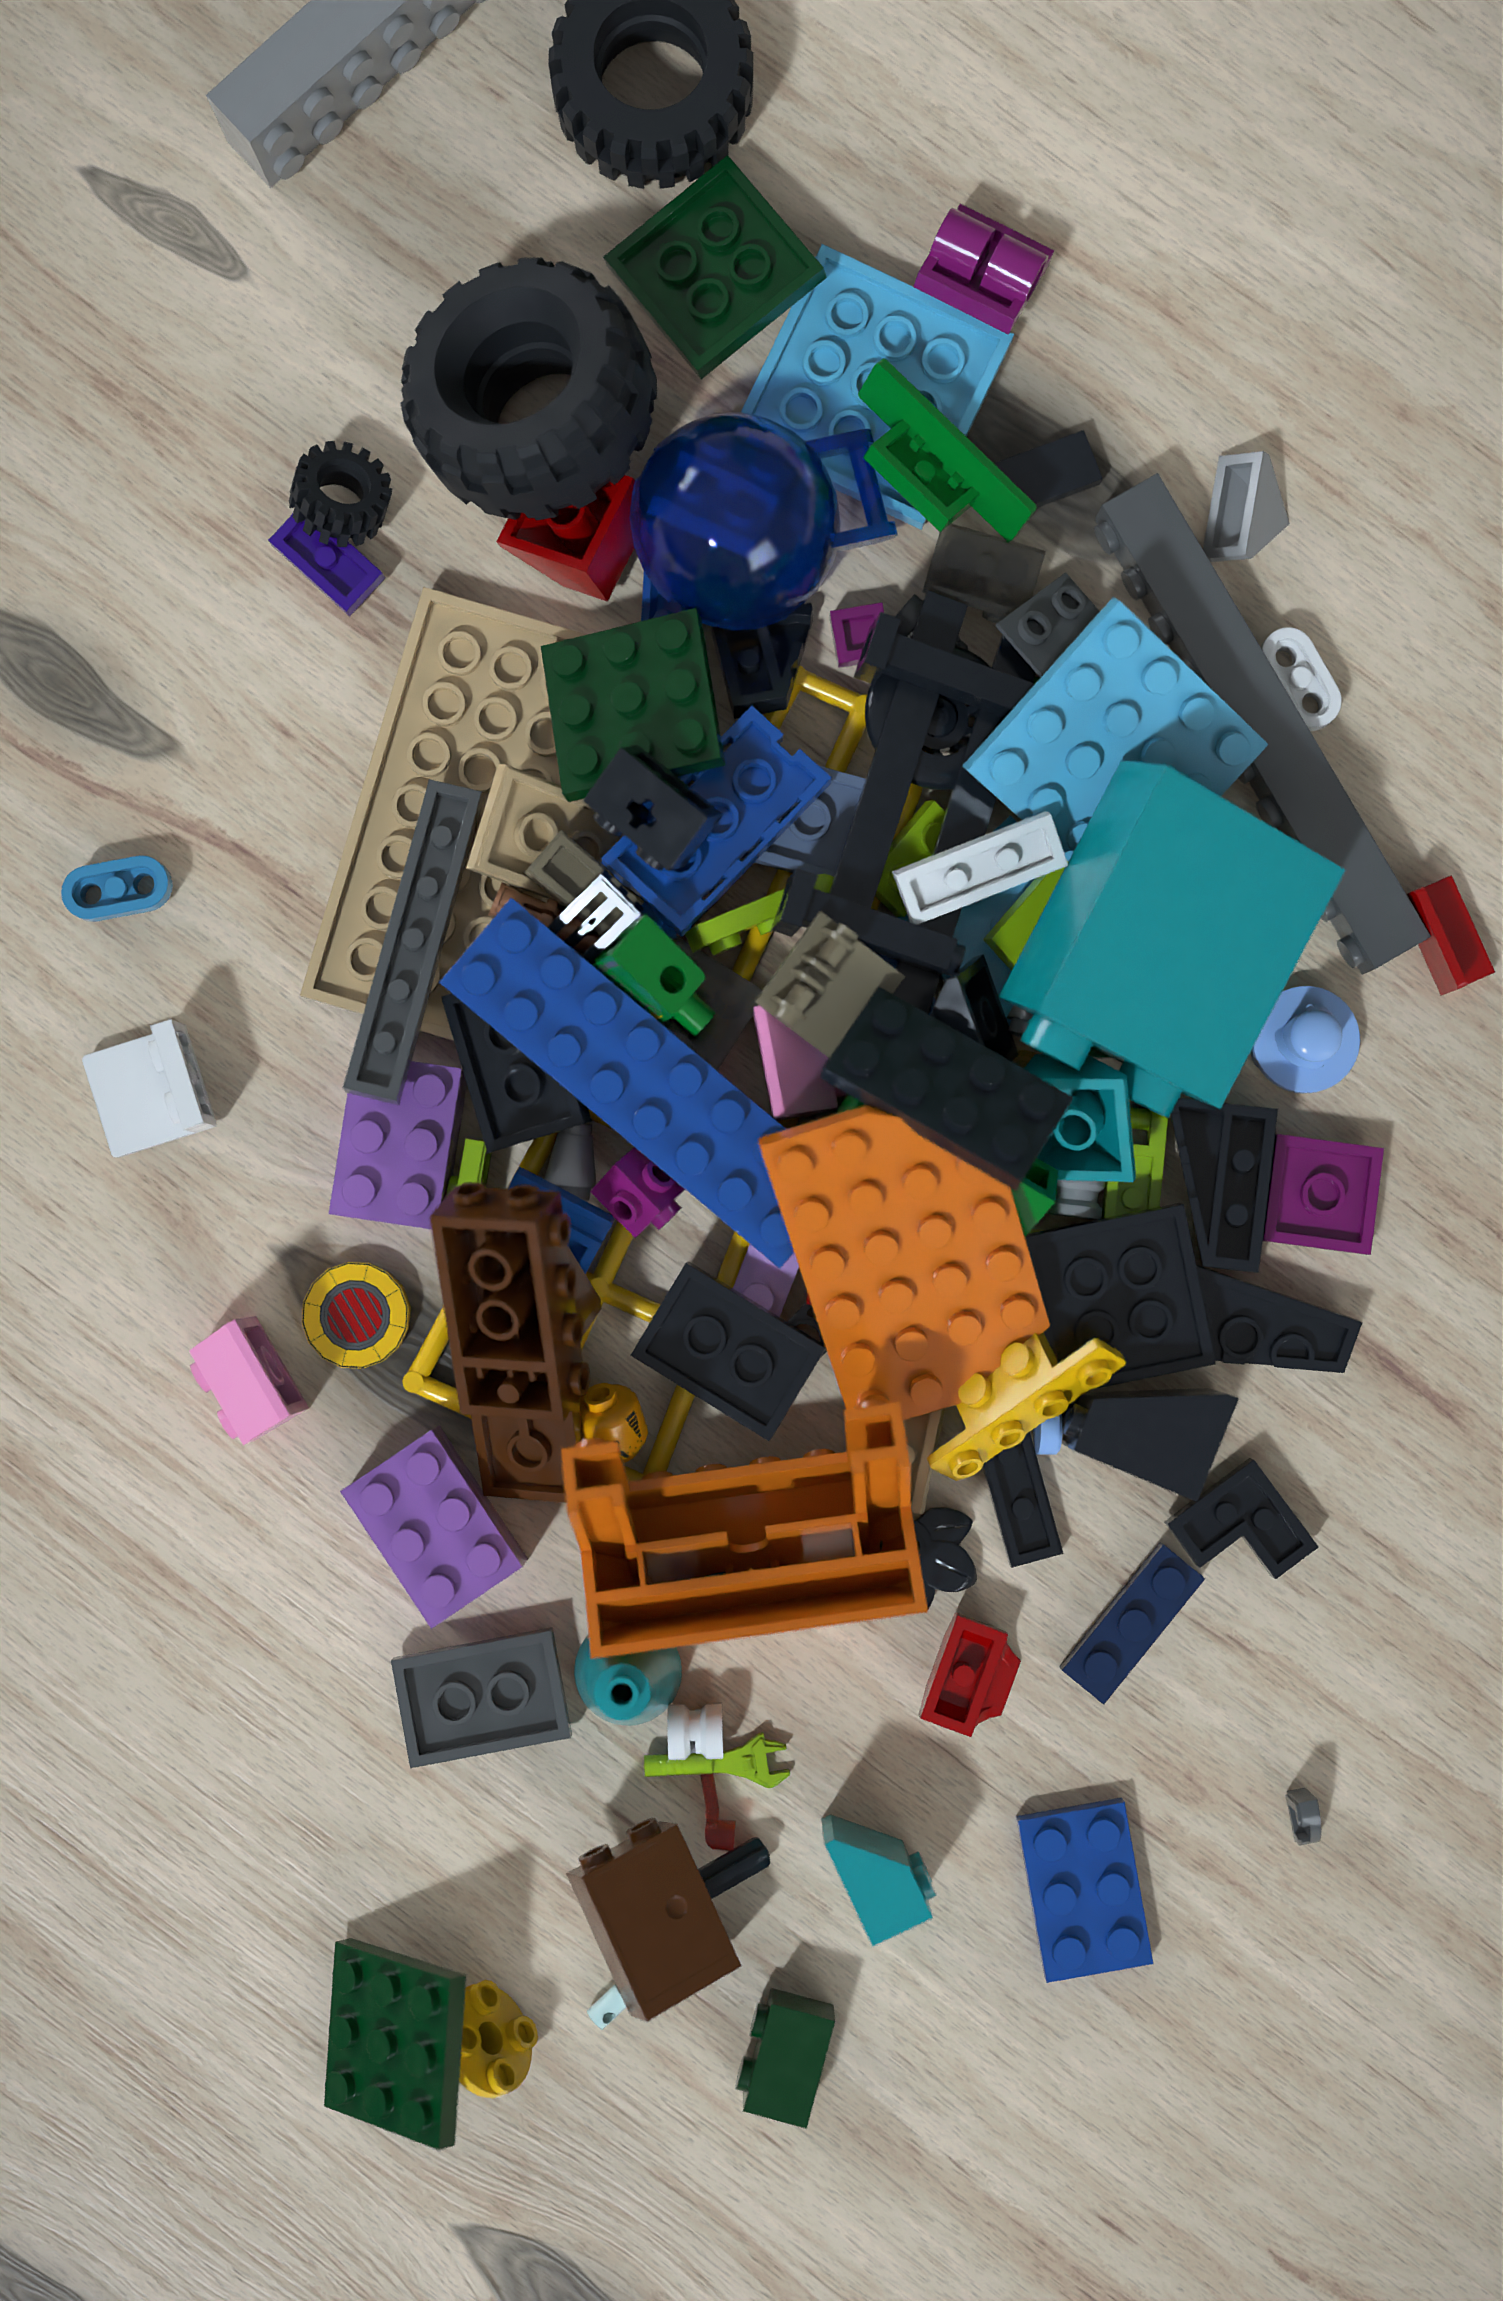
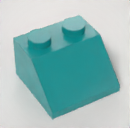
[1024,1054,1136,1182]
[821,1814,937,1947]

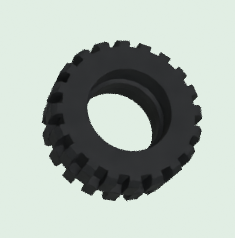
[548,0,753,189]

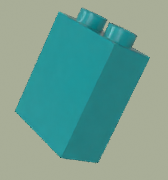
[998,760,1346,1118]

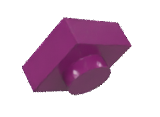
[829,602,884,668]

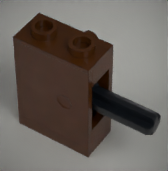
[566,1818,770,2022]

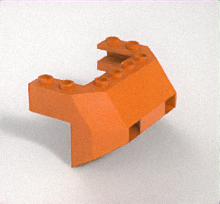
[561,1400,928,1659]

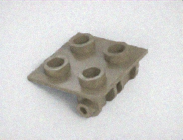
[754,911,905,1058]

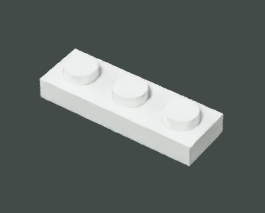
[892,811,1068,925]

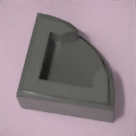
[1285,1787,1321,1846]

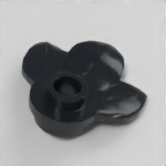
[880,1507,977,1609]

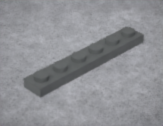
[343,779,484,1105]

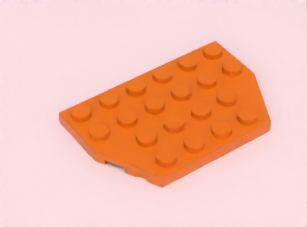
[758,1105,1050,1420]

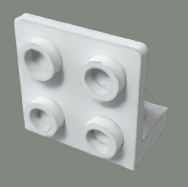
[82,1019,217,1158]

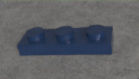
[1059,1542,1205,1705]

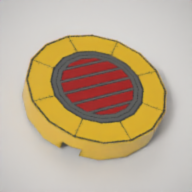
[302,1262,411,1369]

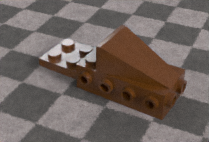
[429,1182,602,1503]

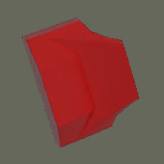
[918,1612,1021,1737]

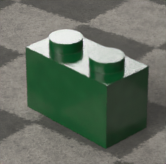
[735,1988,835,2129]

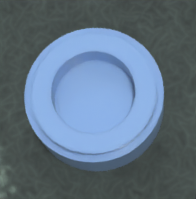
[1033,1414,1062,1455]

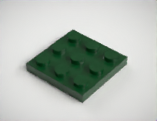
[603,155,827,380]
[541,608,725,802]
[324,1938,466,2151]

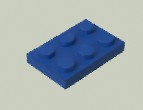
[1016,1797,1153,1983]

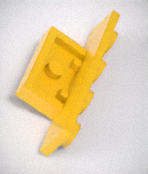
[926,1332,1126,1481]

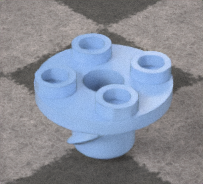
[1251,986,1360,1093]

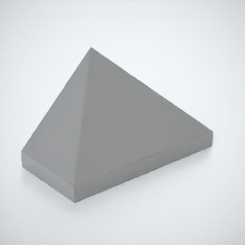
[1203,451,1289,562]

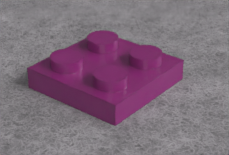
[1263,1134,1384,1255]

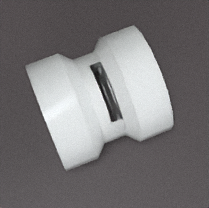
[667,1703,723,1760]

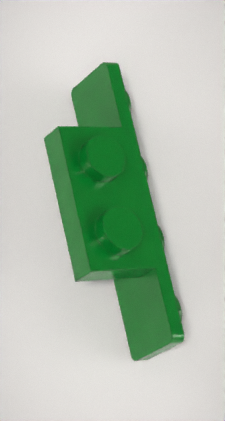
[858,358,1037,542]

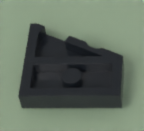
[711,603,813,719]

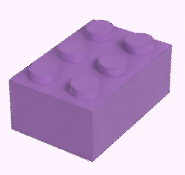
[329,1061,467,1229]
[340,1425,528,1629]

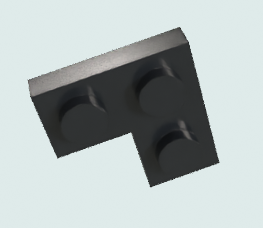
[1164,1458,1319,1579]

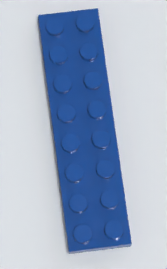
[439,898,794,1269]

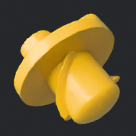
[459,1980,538,2098]

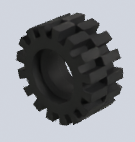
[289,441,392,547]

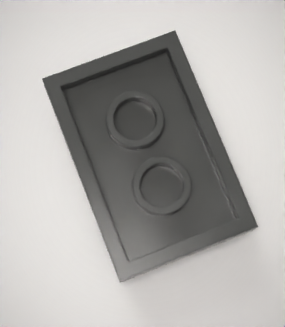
[391,1627,572,1768]

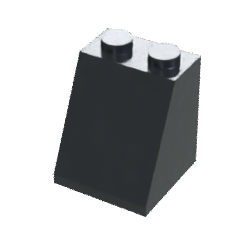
[1062,1388,1239,1502]

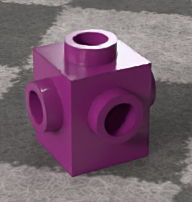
[590,1147,685,1238]

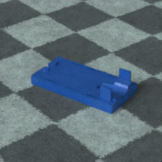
[601,706,832,937]

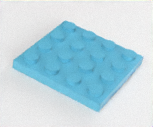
[730,244,1014,530]
[962,597,1269,861]

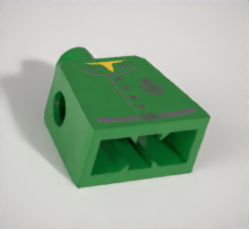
[591,914,716,1036]

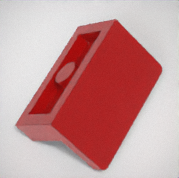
[1406,875,1495,996]

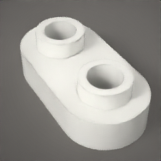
[1261,628,1342,731]

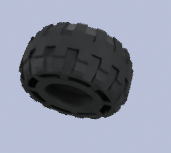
[400,257,657,520]

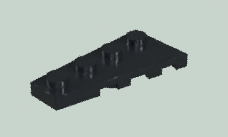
[1196,1265,1363,1373]

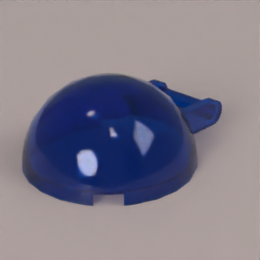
[629,412,898,630]

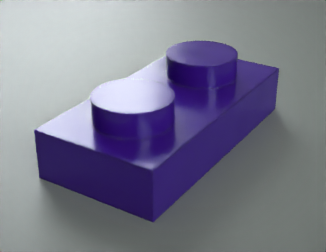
[268,514,385,617]

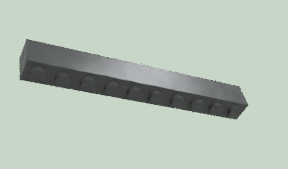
[1094,473,1431,975]

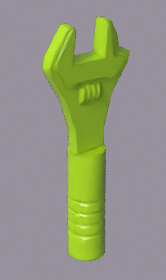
[644,1732,790,1788]

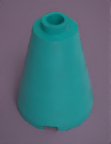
[574,1635,682,1726]

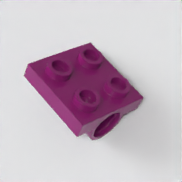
[913,203,1055,335]

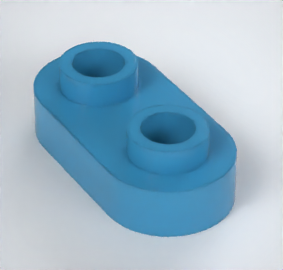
[61,856,173,922]

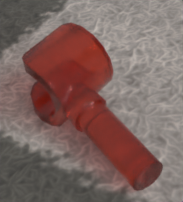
[700,1773,736,1851]

